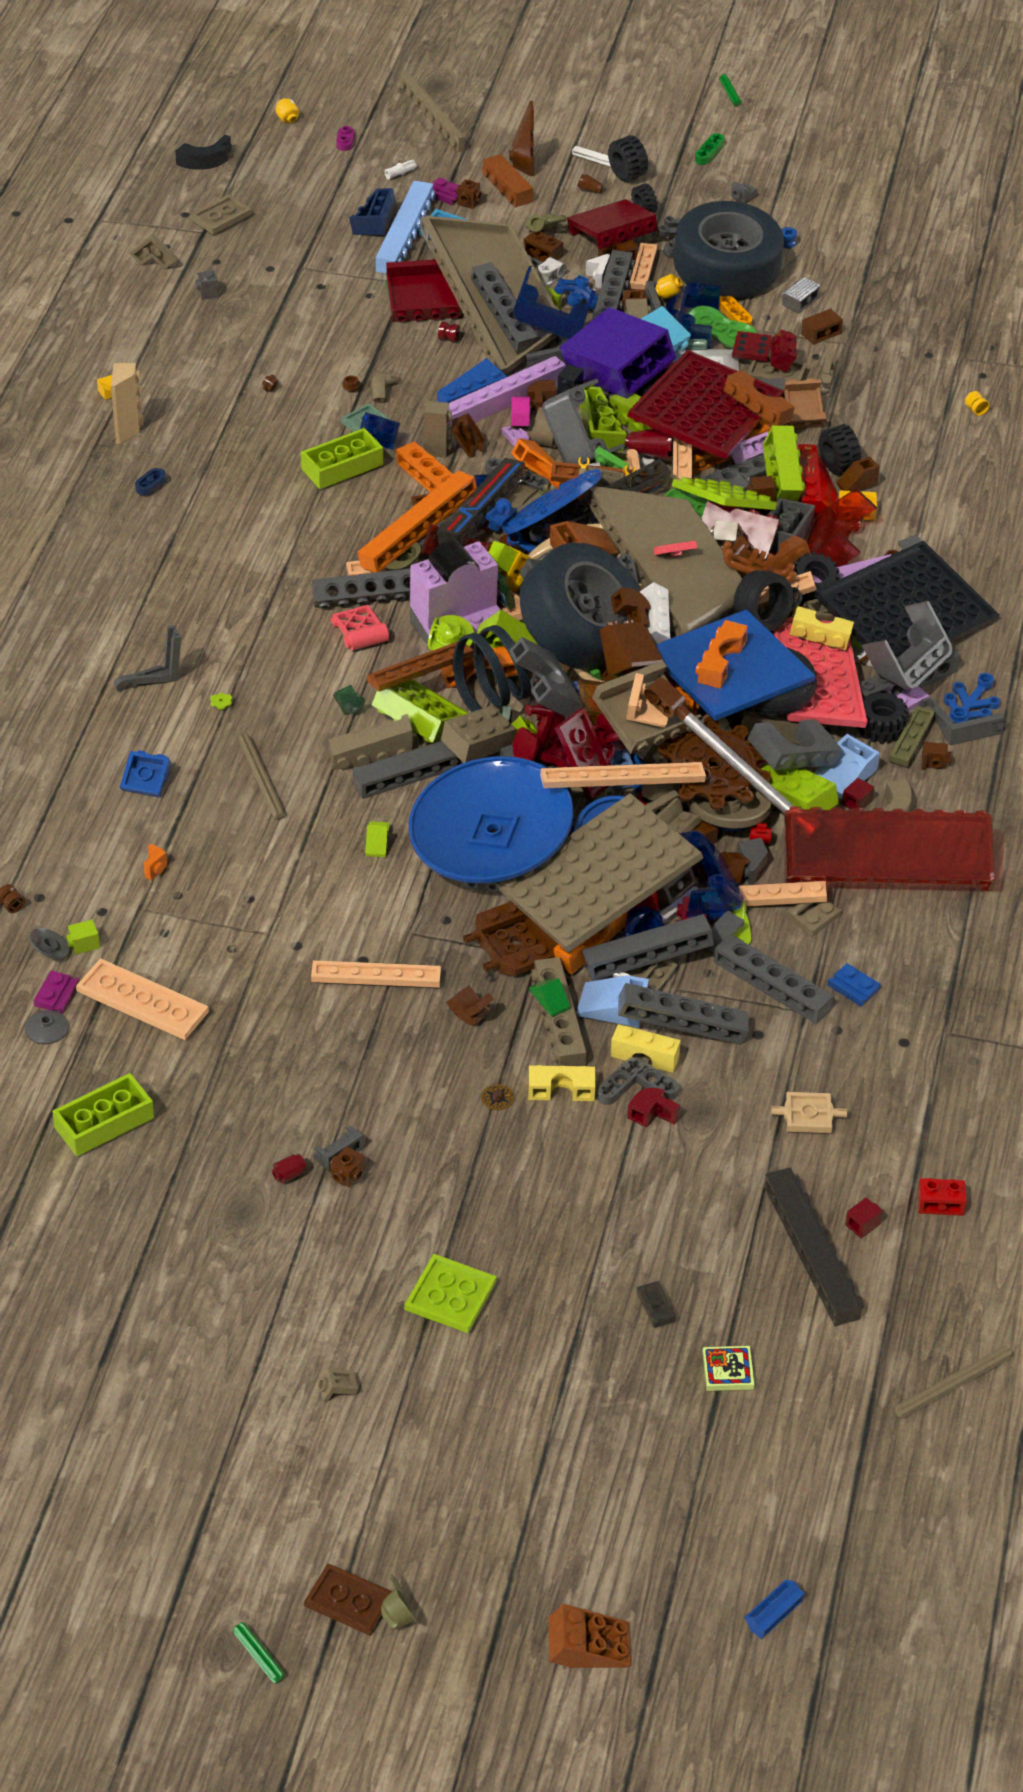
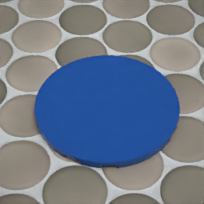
[502,469,603,535]

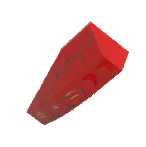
[798,444,838,519]

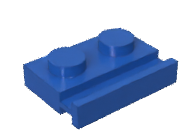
[827,963,881,1007]

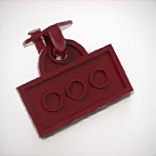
[512,704,572,768]
[554,708,626,800]

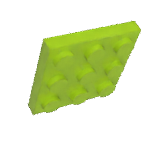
[404,1254,497,1333]

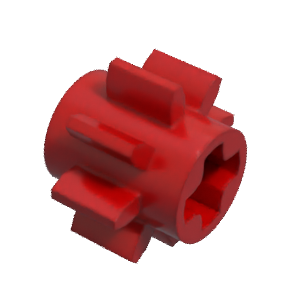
[749,823,771,844]

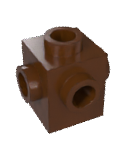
[456,179,482,209]
[330,1146,365,1187]

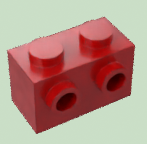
[917,1178,966,1216]

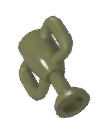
[526,213,567,232]

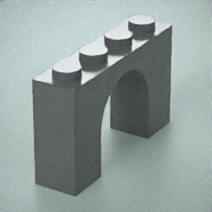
[509,637,583,718]
[748,719,843,770]

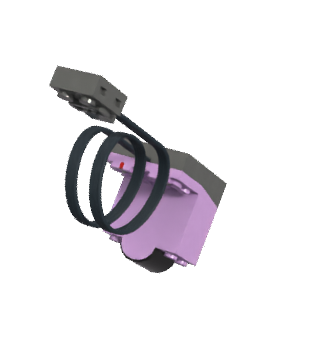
[410,540,547,768]

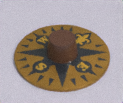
[481,1084,514,1110]

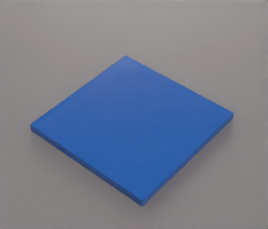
[655,609,815,721]

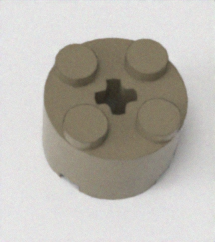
[531,407,556,448]

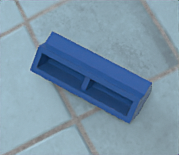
[744,1579,805,1640]

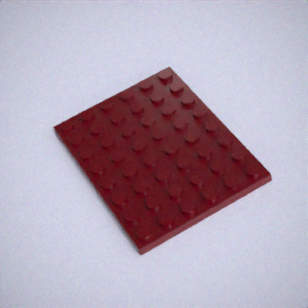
[627,350,784,459]

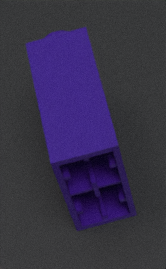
[560,307,676,399]

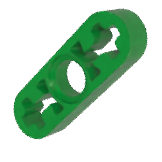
[695,133,725,165]

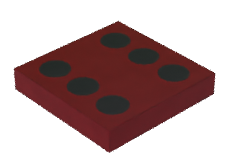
[732,331,773,362]

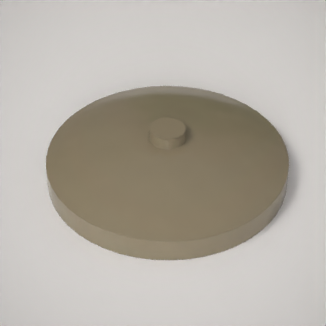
[689,784,771,828]

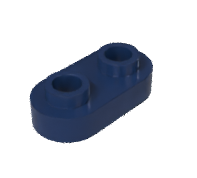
[135,468,166,496]

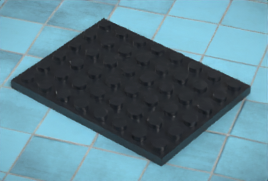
[814,540,1000,659]

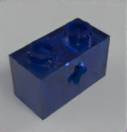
[360,412,400,450]

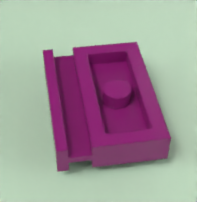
[432,177,458,205]
[33,970,80,1014]

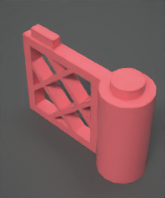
[330,605,389,651]

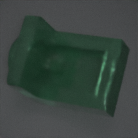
[333,685,365,715]

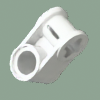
[538,257,566,287]

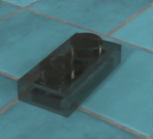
[637,1281,676,1328]

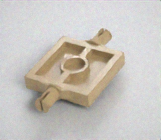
[771,1092,847,1133]

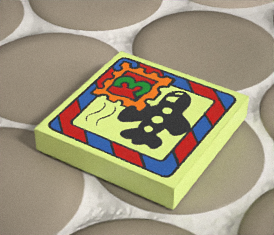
[703,1346,754,1391]

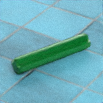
[719,74,741,106]
[233,1622,284,1684]

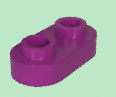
[336,126,355,151]

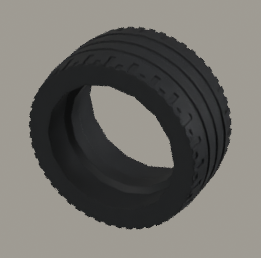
[733,570,794,631]

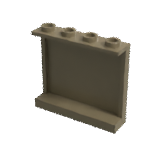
[592,660,702,754]

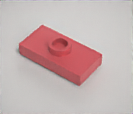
[653,541,697,557]

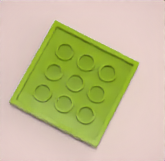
[672,477,777,510]

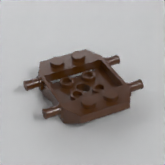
[463,901,558,976]

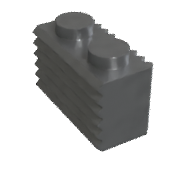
[781,277,820,313]

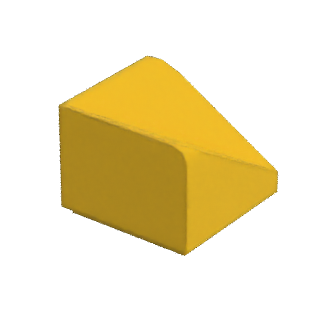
[97,375,112,400]

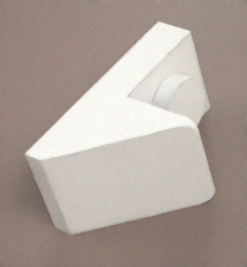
[586,254,610,288]

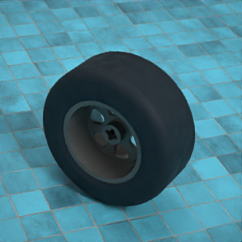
[673,201,784,299]
[519,543,640,670]

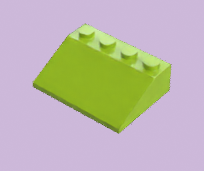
[372,679,469,743]

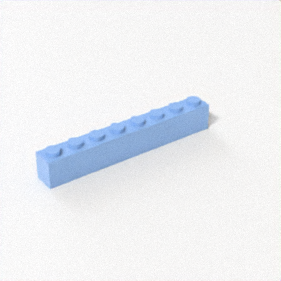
[376,181,436,273]

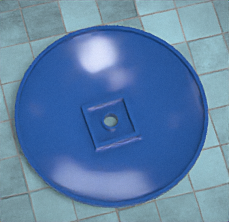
[409,756,573,883]

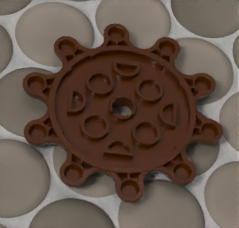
[657,716,771,811]

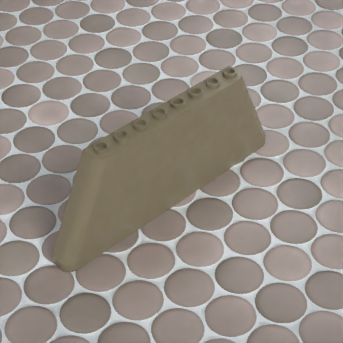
[420,216,566,375]
[584,486,742,637]

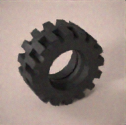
[631,183,658,213]

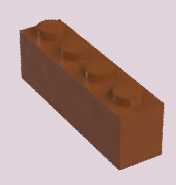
[482,154,533,208]

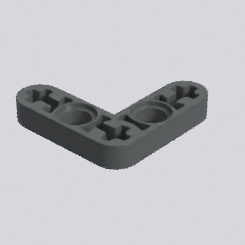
[597,1057,679,1105]

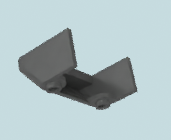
[542,379,625,465]
[862,601,952,689]

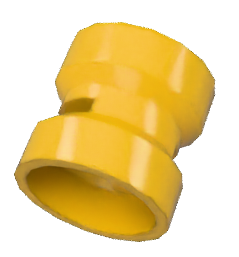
[965,391,990,416]

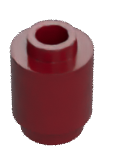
[272,1154,307,1184]

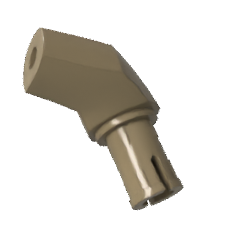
[371,372,398,403]

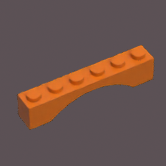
[511,438,591,516]

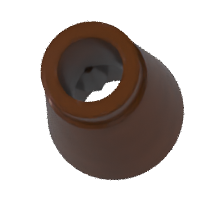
[577,174,603,194]

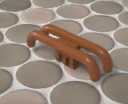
[722,541,797,583]

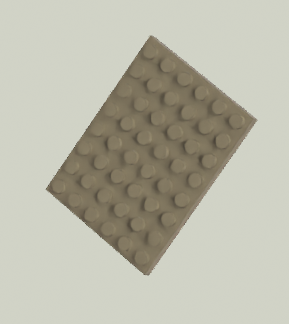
[497,794,703,953]

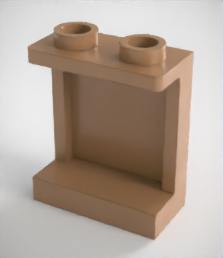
[783,378,826,429]

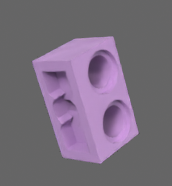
[731,432,768,464]

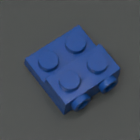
[120,750,172,797]

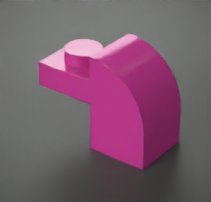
[511,396,530,426]

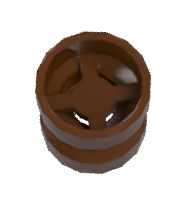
[0,884,25,913]

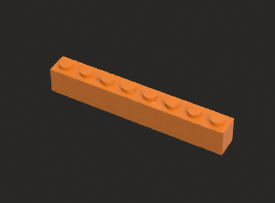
[357,471,478,573]

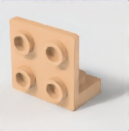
[626,673,668,728]

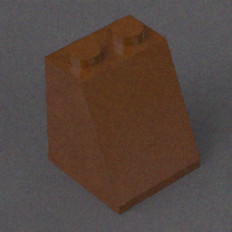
[599,620,663,676]

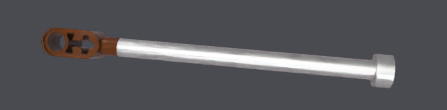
[644,677,821,839]

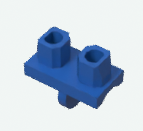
[485,498,518,532]

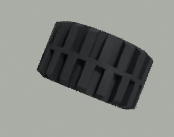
[608,135,648,182]
[819,424,861,474]
[793,552,840,603]
[857,692,908,743]

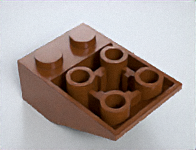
[550,521,618,554]
[548,1603,631,1668]

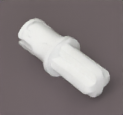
[384,160,417,180]

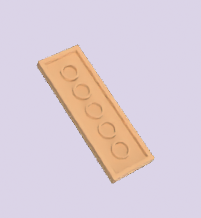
[76,958,209,1040]

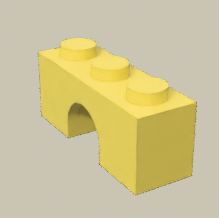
[789,606,854,650]
[611,1024,681,1073]
[528,1065,595,1101]

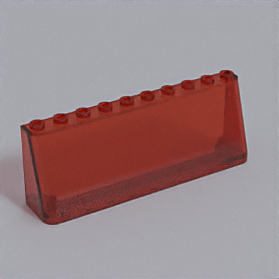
[784,806,996,891]

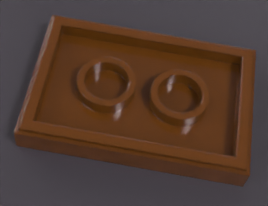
[304,1564,392,1636]

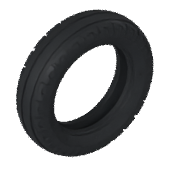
[746,647,817,716]

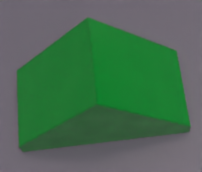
[529,978,570,1017]

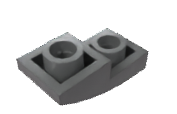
[706,911,744,954]

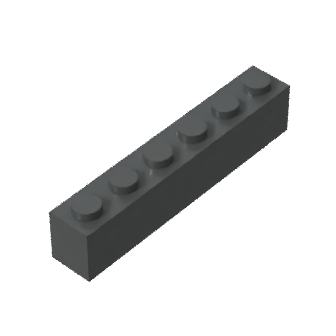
[352,741,464,799]
[582,914,714,981]

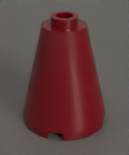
[626,428,673,462]

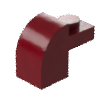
[627,1088,680,1127]

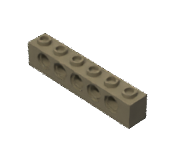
[531,957,586,1066]

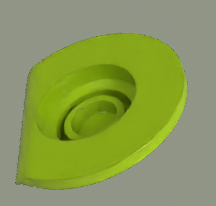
[428,615,474,651]

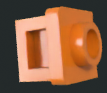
[143,844,167,880]

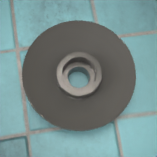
[29,928,70,959]
[25,1010,69,1044]

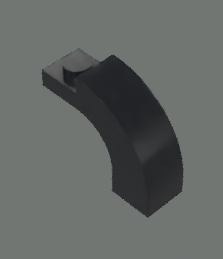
[175,135,232,170]

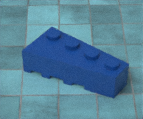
[437,358,507,403]

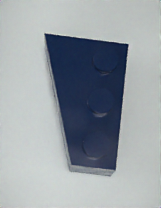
[349,188,397,235]

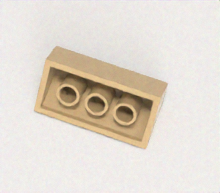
[111,363,143,444]

